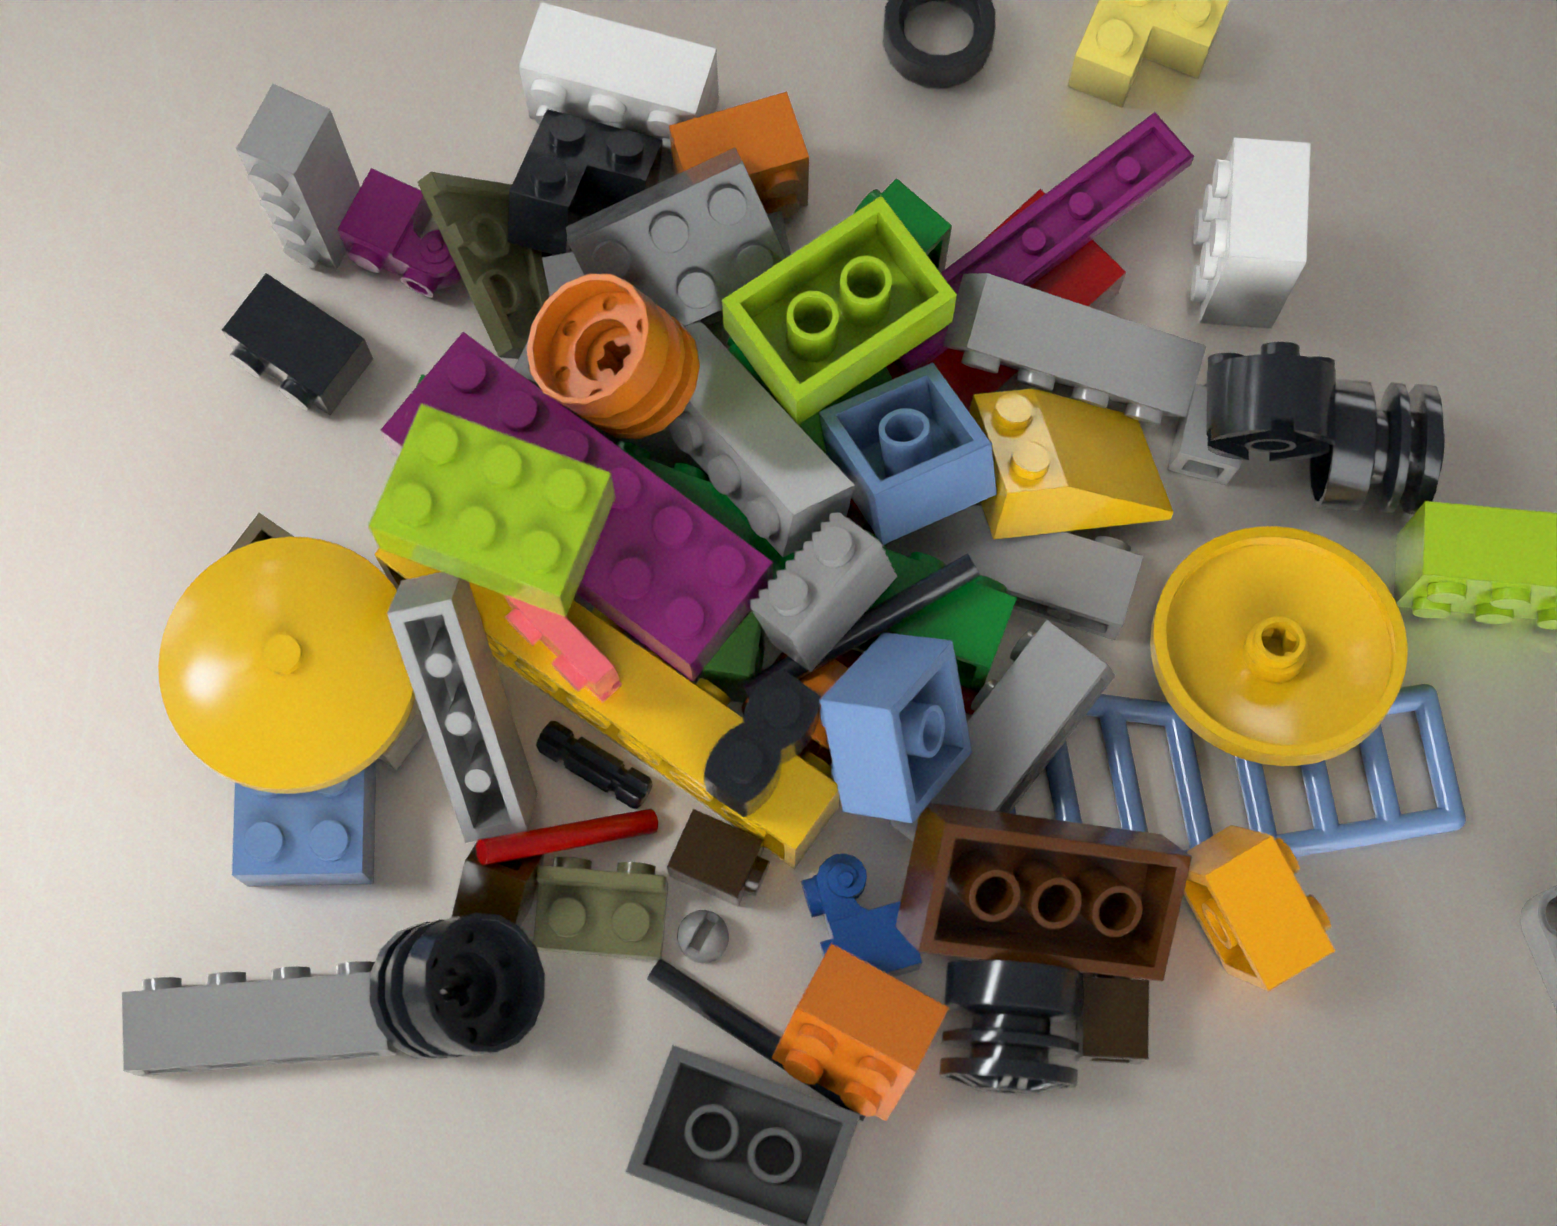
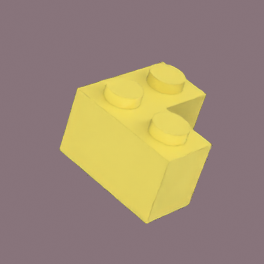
[1067,0,1229,107]

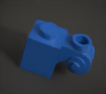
[801,853,922,977]

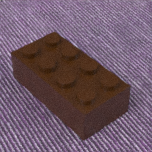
[895,802,1192,981]

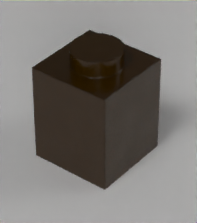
[667,809,770,907]
[451,842,545,926]
[1075,973,1149,1064]

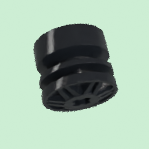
[1309,379,1445,514]
[369,913,545,1059]
[939,960,1083,1095]

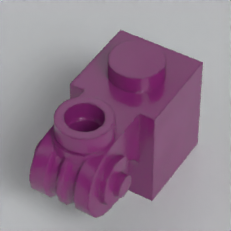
[337,168,462,297]

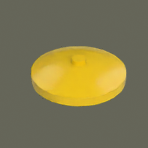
[1150,526,1408,766]
[158,537,416,794]

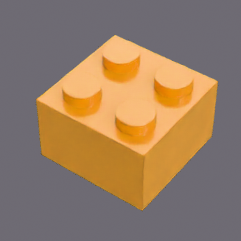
[1184,825,1336,991]

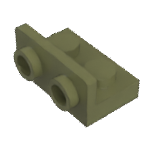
[533,857,669,960]

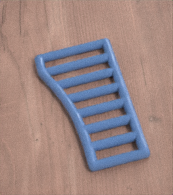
[973,684,1466,857]

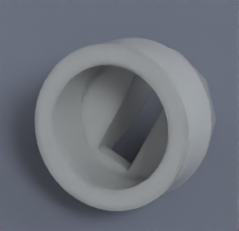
[677,910,729,963]

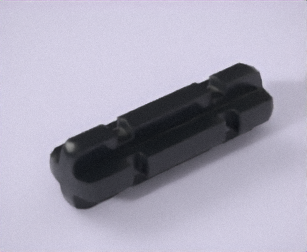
[536,721,653,809]

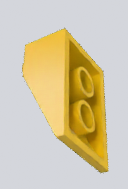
[969,389,1173,540]

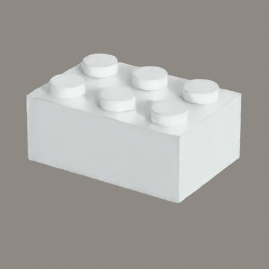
[518,2,719,163]
[1191,137,1311,328]

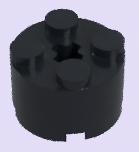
[1206,342,1336,461]

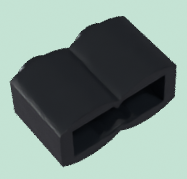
[704,669,820,817]

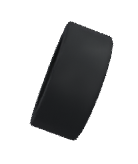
[883,0,996,88]

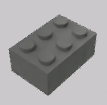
[566,148,787,327]
[625,1045,860,1226]

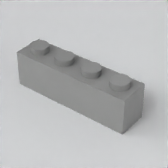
[236,84,360,270]
[943,273,1206,425]
[666,321,855,557]
[886,502,1143,640]
[387,572,538,843]
[889,620,1115,842]
[122,961,396,1076]

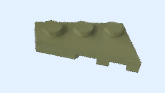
[417,172,550,359]

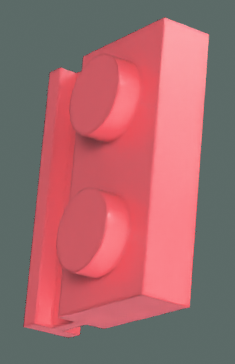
[503,594,622,703]

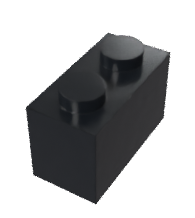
[222,273,373,415]

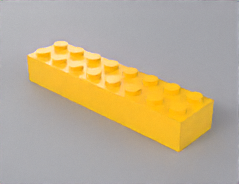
[374,548,840,869]

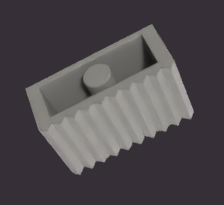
[750,512,897,671]

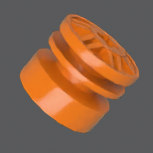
[526,274,700,439]

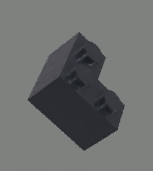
[508,109,663,255]

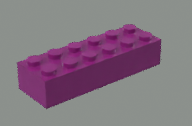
[380,331,773,681]

